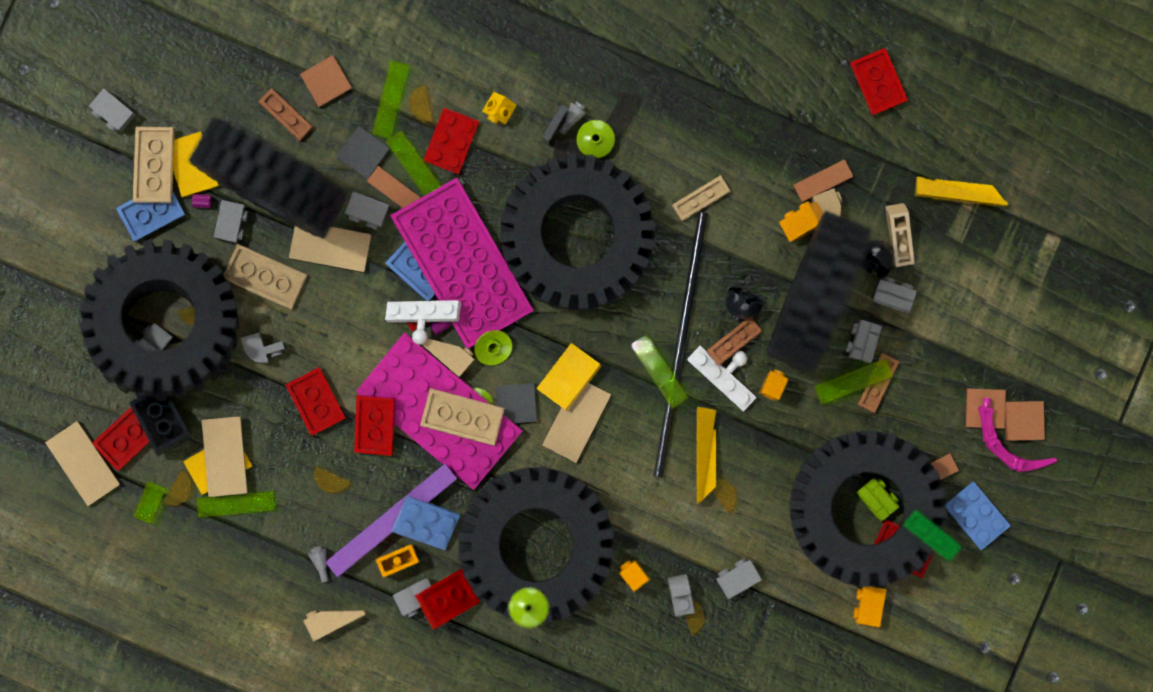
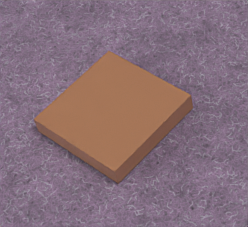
[300,55,352,108]
[965,389,1006,429]
[1005,401,1045,440]

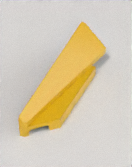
[915,177,1008,207]
[696,407,716,504]

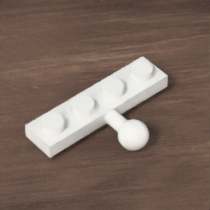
[385,301,461,345]
[687,346,756,412]

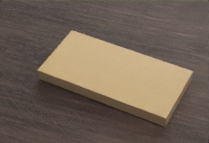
[133,127,175,203]
[289,226,372,272]
[223,244,308,310]
[542,383,611,463]
[420,388,505,446]
[202,416,248,497]
[45,421,121,506]

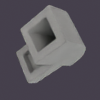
[241,333,286,363]
[667,574,694,616]

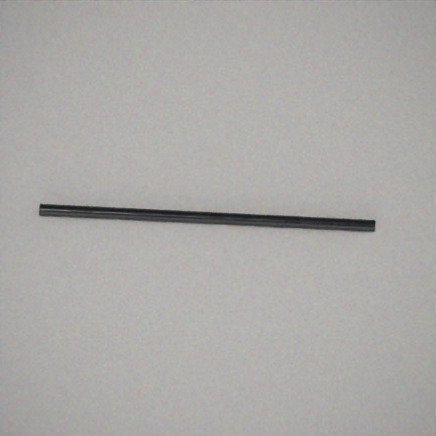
[653,212,708,477]

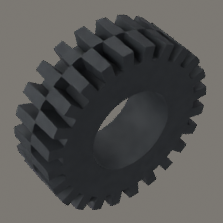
[188,117,349,239]
[500,154,655,312]
[766,210,872,374]
[79,240,239,402]
[790,431,947,587]
[458,467,614,623]

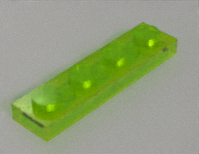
[372,60,409,139]
[385,131,441,196]
[631,334,689,409]
[814,359,893,405]
[196,491,275,517]

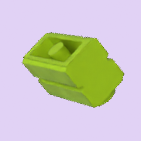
[856,477,899,522]

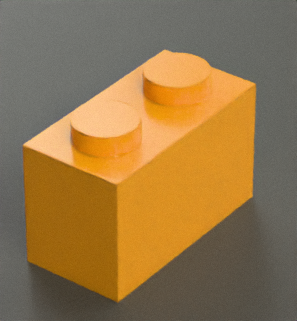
[779,201,823,242]
[759,369,788,401]
[376,544,420,577]
[619,560,649,591]
[853,586,886,627]

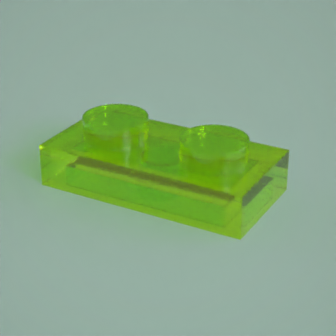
[133,481,166,524]

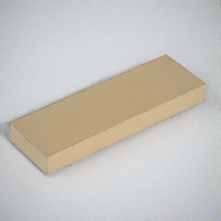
[672,175,731,221]

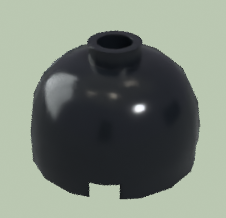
[860,240,894,277]
[725,286,764,321]

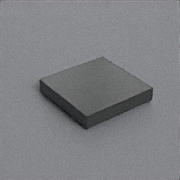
[543,105,568,146]
[337,126,390,180]
[496,383,537,423]

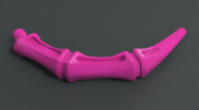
[978,397,1057,472]

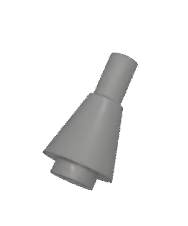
[559,102,587,135]
[308,546,329,582]

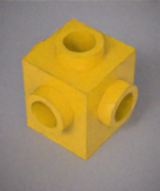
[482,92,517,125]

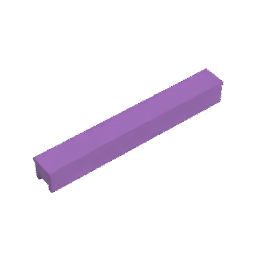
[325,464,457,577]

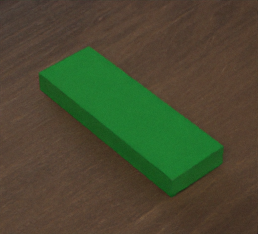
[903,510,962,562]

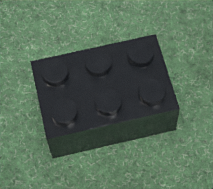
[129,396,192,457]

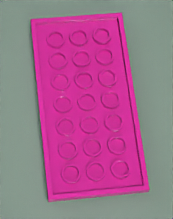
[390,178,533,349]
[356,332,523,490]

